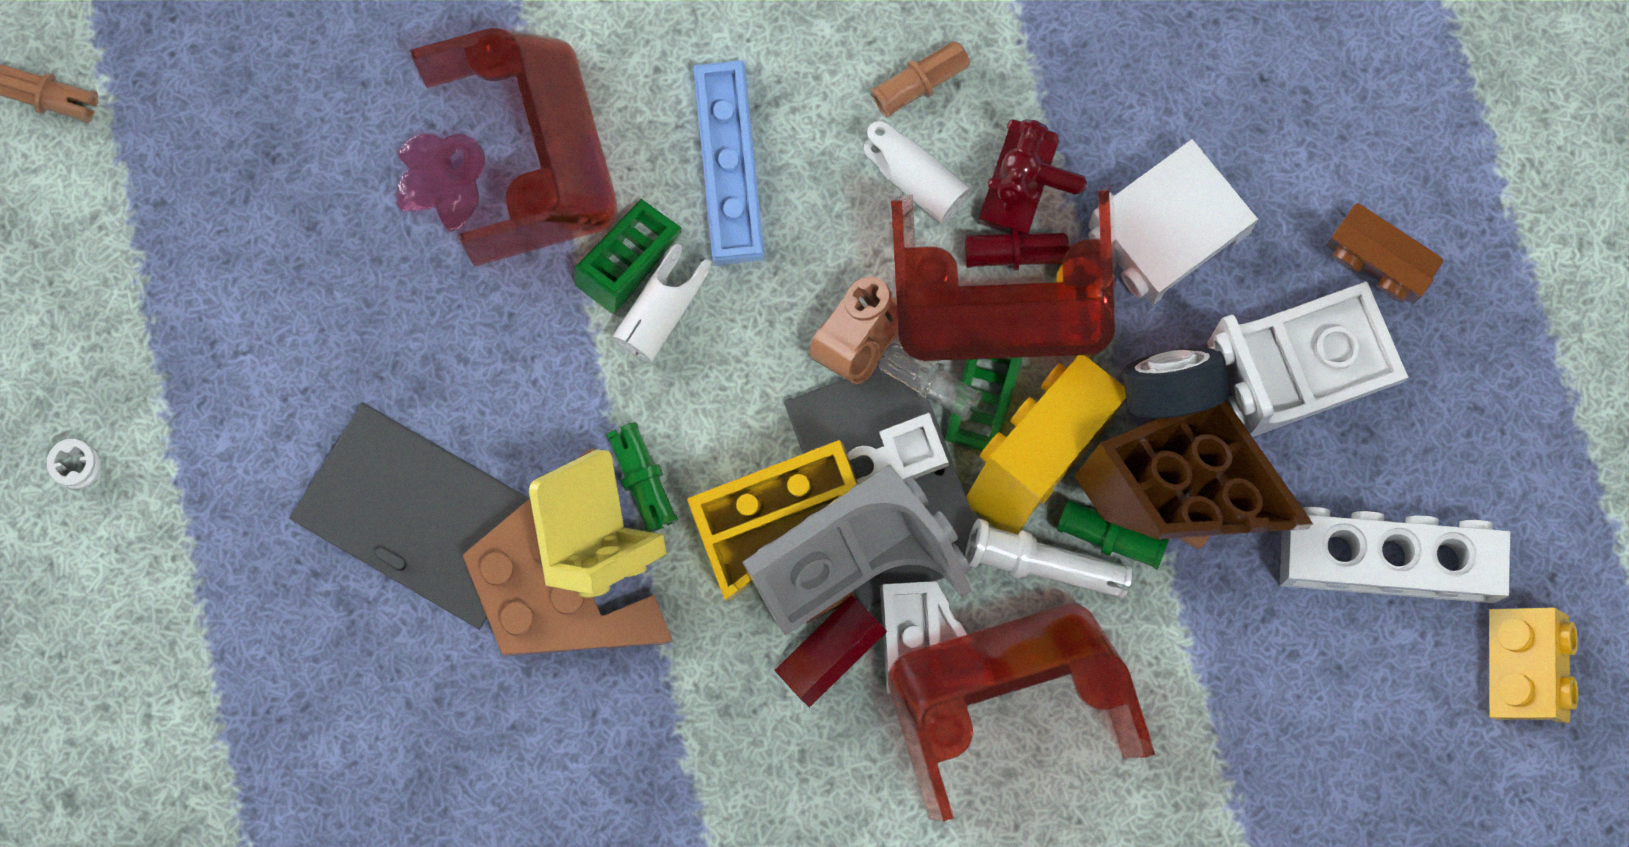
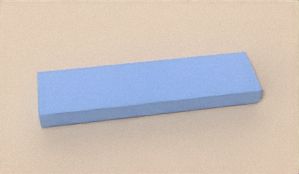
[693,60,765,266]

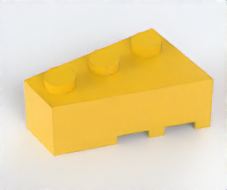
[966,353,1127,534]
[687,440,858,601]

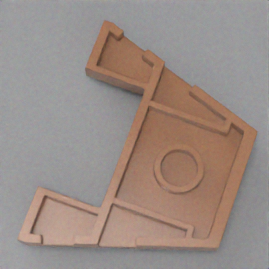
[463,448,673,657]

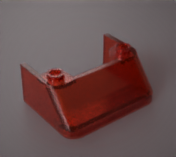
[410,28,618,267]
[891,184,1116,361]
[887,604,1156,822]

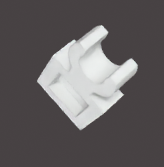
[847,413,949,484]

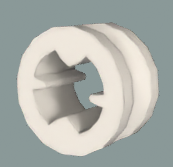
[47,439,101,490]

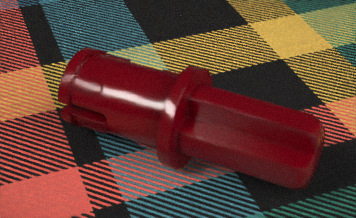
[965,229,1070,271]

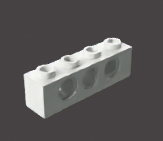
[1280,507,1510,603]

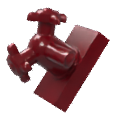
[978,119,1087,234]

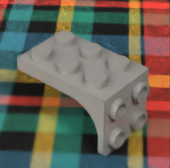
[742,465,971,636]

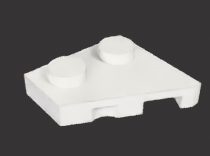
[880,581,993,694]

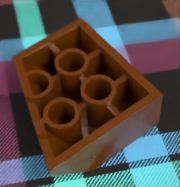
[1074,400,1313,539]

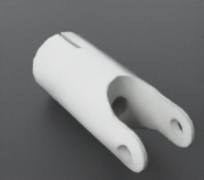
[863,121,971,224]
[612,243,711,363]

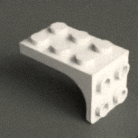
[1207,281,1408,437]

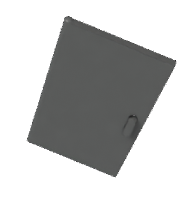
[784,354,981,609]
[289,403,530,630]

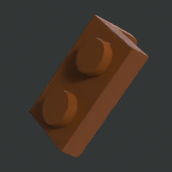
[1326,203,1443,304]

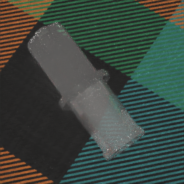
[879,343,983,422]

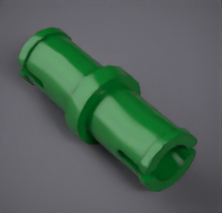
[606,422,678,532]
[1057,500,1170,570]

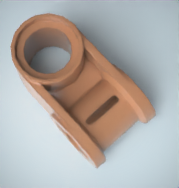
[810,276,906,384]

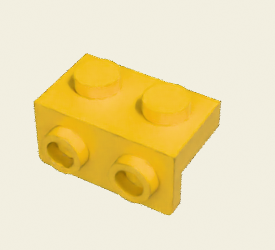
[1489,608,1578,723]

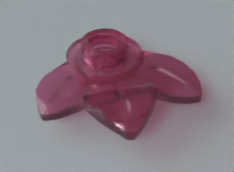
[396,133,485,231]

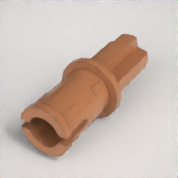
[870,42,970,118]
[0,65,98,123]

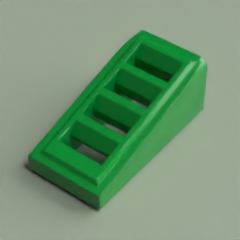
[574,198,682,314]
[944,338,1024,451]

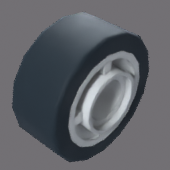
[1122,348,1230,419]

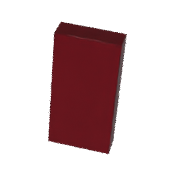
[774,595,887,708]

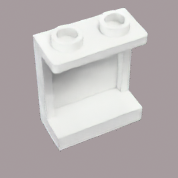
[1088,139,1258,306]

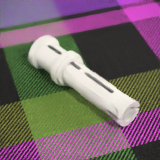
[965,519,1132,599]

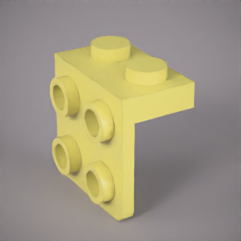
[529,449,667,597]

